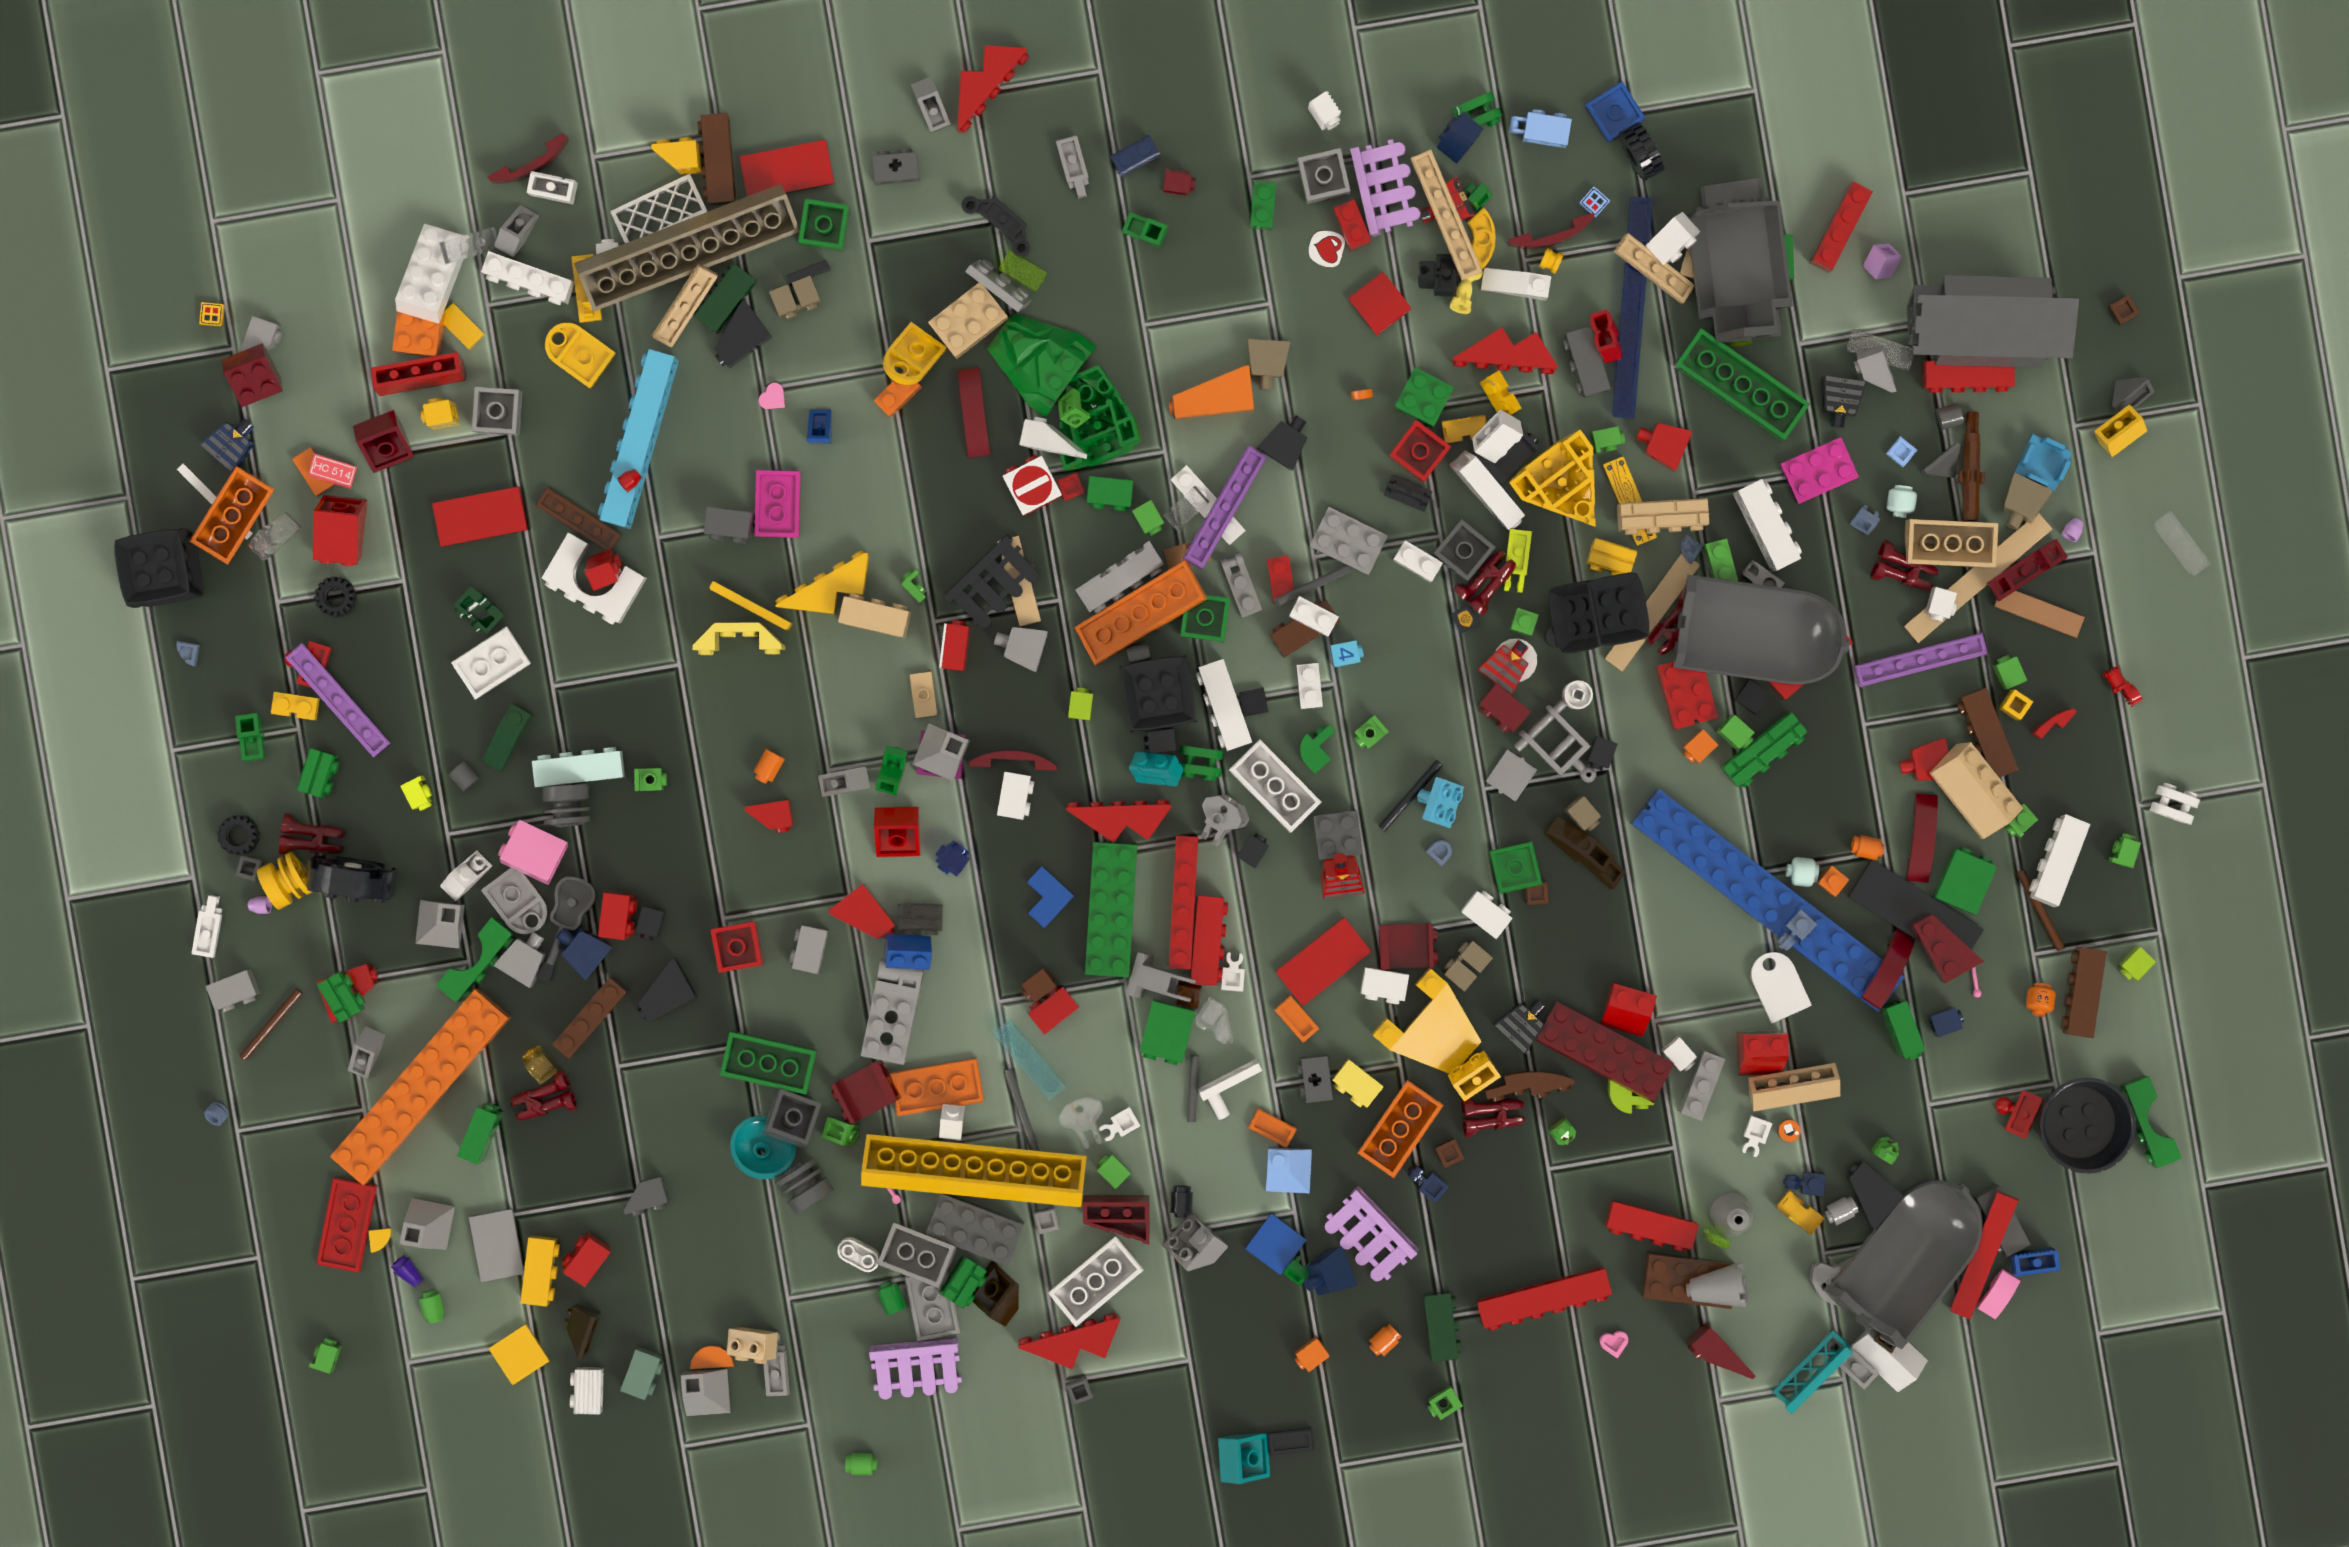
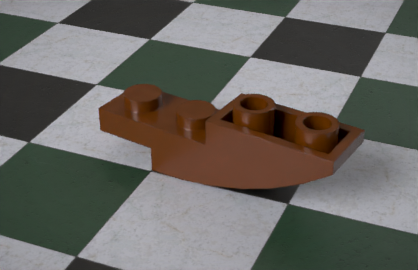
[1484,1071,1575,1102]

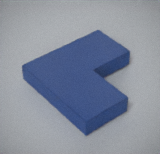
[1027,866,1074,928]

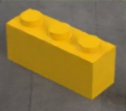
[520,1235,560,1307]

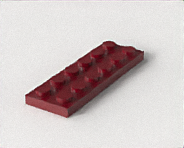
[1536,1001,1674,1103]

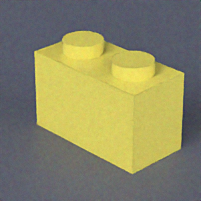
[1332,1059,1383,1108]

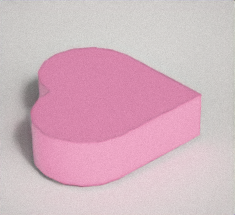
[759,383,785,409]
[1599,1331,1629,1358]

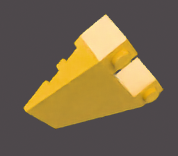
[1372,968,1481,1074]

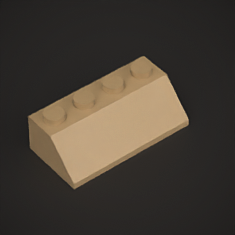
[1904,519,1998,568]
[1929,742,2023,839]

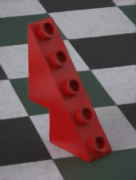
[957,45,1030,133]
[1451,327,1558,375]
[1066,800,1172,843]
[1018,1313,1121,1369]

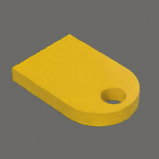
[883,322,947,385]
[545,323,617,389]

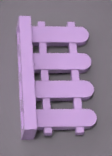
[1350,139,1421,237]
[1325,1186,1419,1281]
[869,1337,962,1400]

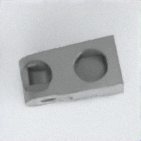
[1741,560,1785,588]

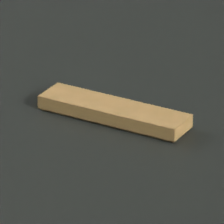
[1613,233,1695,304]
[652,264,718,348]
[997,536,1041,627]

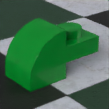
[1122,212,1169,248]
[235,713,265,762]

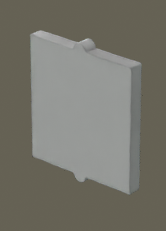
[1486,750,1537,802]

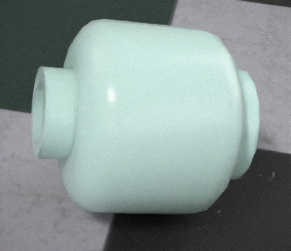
[1886,485,1917,518]
[1786,857,1819,887]

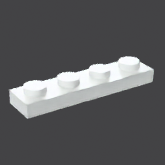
[1170,465,1246,545]

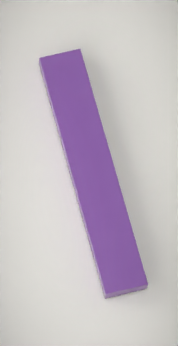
[1183,445,1267,569]
[1853,633,1988,687]
[285,643,390,758]

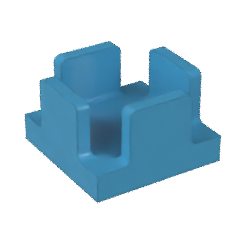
[2013,434,2073,493]

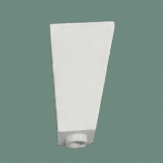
[1449,451,1525,530]

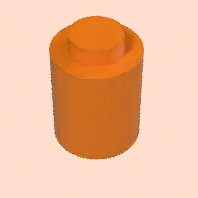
[753,749,785,784]

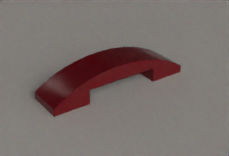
[487,133,569,184]
[1507,213,1595,249]
[958,368,990,458]
[1987,539,2068,602]
[969,751,1058,771]
[1906,793,1938,883]
[1861,928,1915,1009]

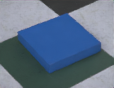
[1585,81,1646,143]
[1245,1213,1307,1275]

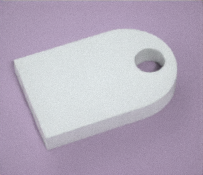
[1751,952,1812,1024]

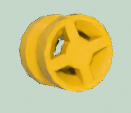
[1539,247,1564,274]

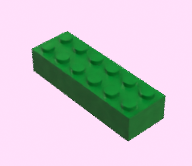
[1673,328,1810,442]
[1085,842,1138,977]

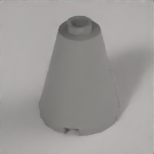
[1710,1193,1754,1237]
[1686,1263,1748,1307]

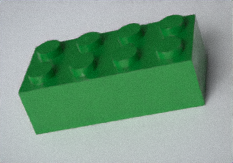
[720,1030,818,1095]

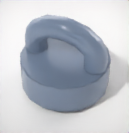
[204,1102,229,1126]

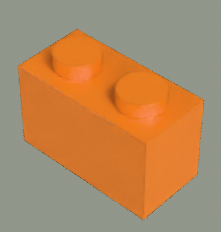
[873,371,922,418]

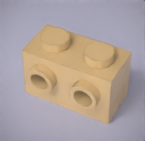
[727,1327,778,1364]

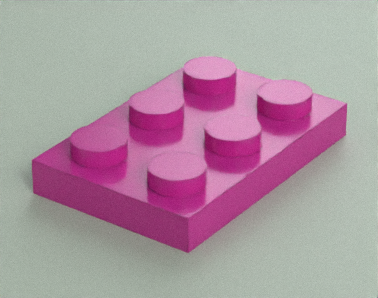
[1780,437,1859,505]
[754,470,801,538]

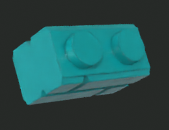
[1129,751,1183,787]

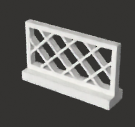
[610,173,708,243]

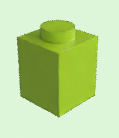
[1068,688,1093,720]
[2117,946,2156,981]

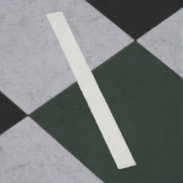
[177,464,253,540]

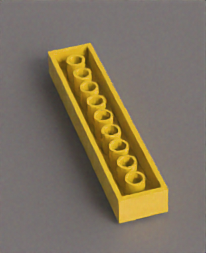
[861,1134,1087,1207]

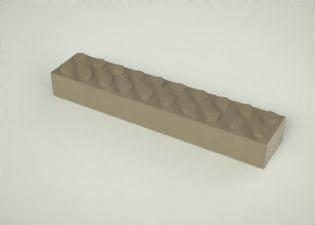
[574,184,800,312]

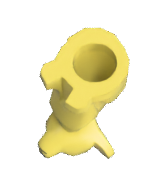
[1450,272,1483,314]

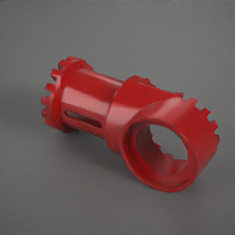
[2102,665,2142,707]

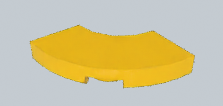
[1467,207,1496,269]

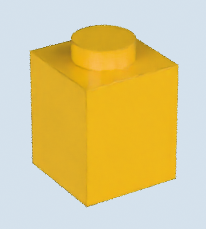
[1998,690,2033,720]

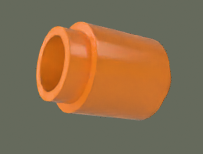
[1850,835,1885,860]
[1369,1324,1402,1356]

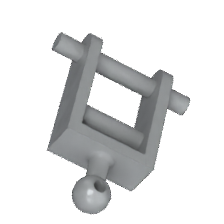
[1514,700,1596,783]

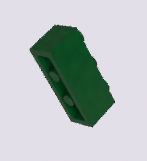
[694,264,757,335]
[1423,1291,1462,1362]

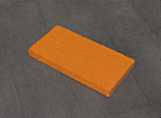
[890,1058,984,1116]

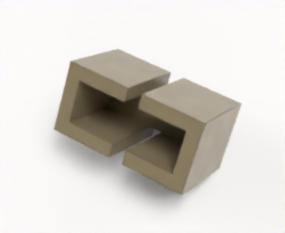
[770,276,821,320]
[1564,796,1601,831]
[1443,940,1493,992]

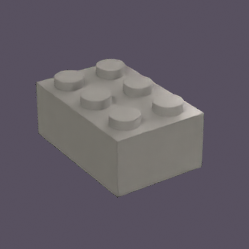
[877,1222,957,1289]

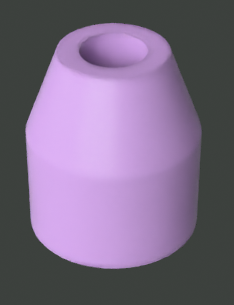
[2061,518,2083,542]
[248,896,272,914]

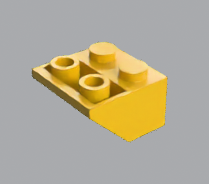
[651,137,702,175]

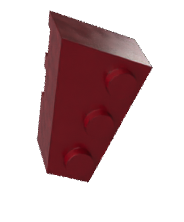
[1909,914,1984,983]
[1083,1195,1149,1245]

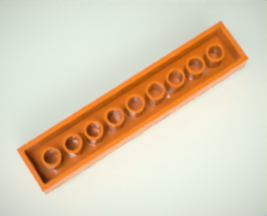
[330,988,512,1186]

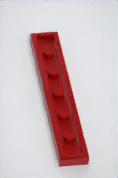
[1950,1191,2019,1320]

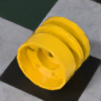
[257,852,312,910]

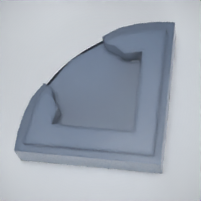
[1680,534,1703,564]
[176,641,200,666]

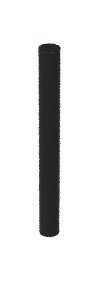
[1379,760,1443,831]

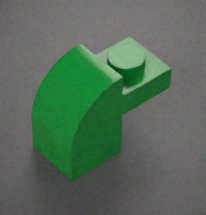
[1299,725,1335,774]
[875,745,908,796]

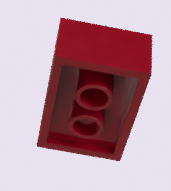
[1686,1322,1756,1379]

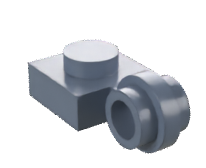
[1777,909,1817,950]

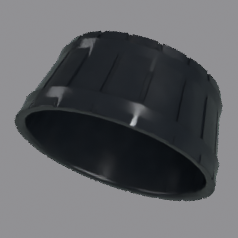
[2039,1078,2136,1174]

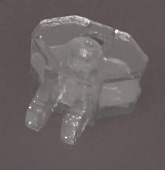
[1059,1096,1103,1149]

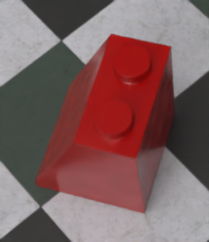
[313,495,367,566]

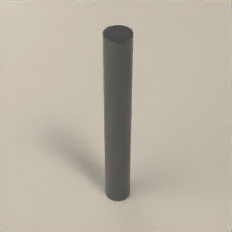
[1187,1055,1199,1122]

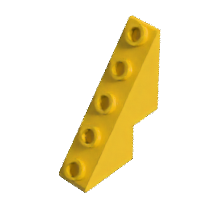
[775,550,869,614]

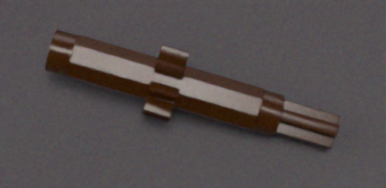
[1957,411,1985,522]

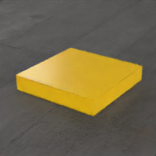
[489,1324,550,1385]

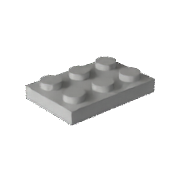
[965,259,1032,312]
[1309,507,1388,575]

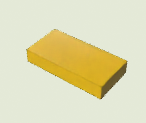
[443,303,485,350]

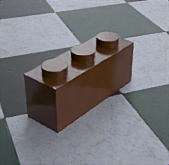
[1270,599,1340,658]
[1021,966,1058,1002]

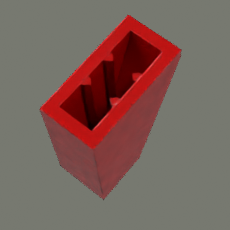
[828,884,896,939]
[317,963,379,1023]

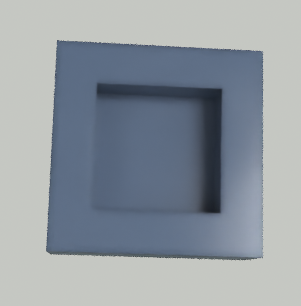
[1850,505,1880,535]

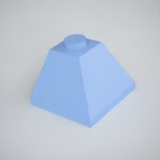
[1266,1147,1312,1193]

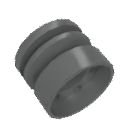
[542,784,591,827]
[775,1158,834,1214]

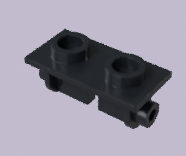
[1384,475,1432,512]

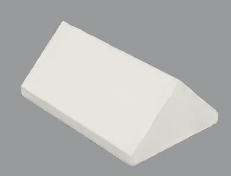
[1851,1327,1928,1392]

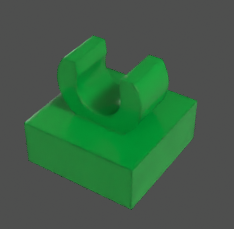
[1465,183,1493,212]
[1282,1256,1310,1286]

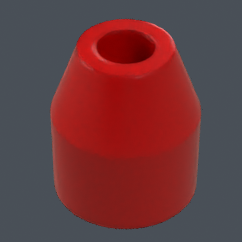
[617,469,641,493]

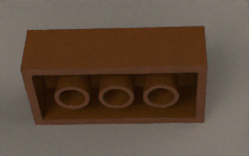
[1641,1251,1735,1309]

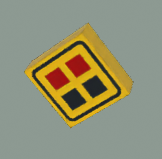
[199,302,225,327]

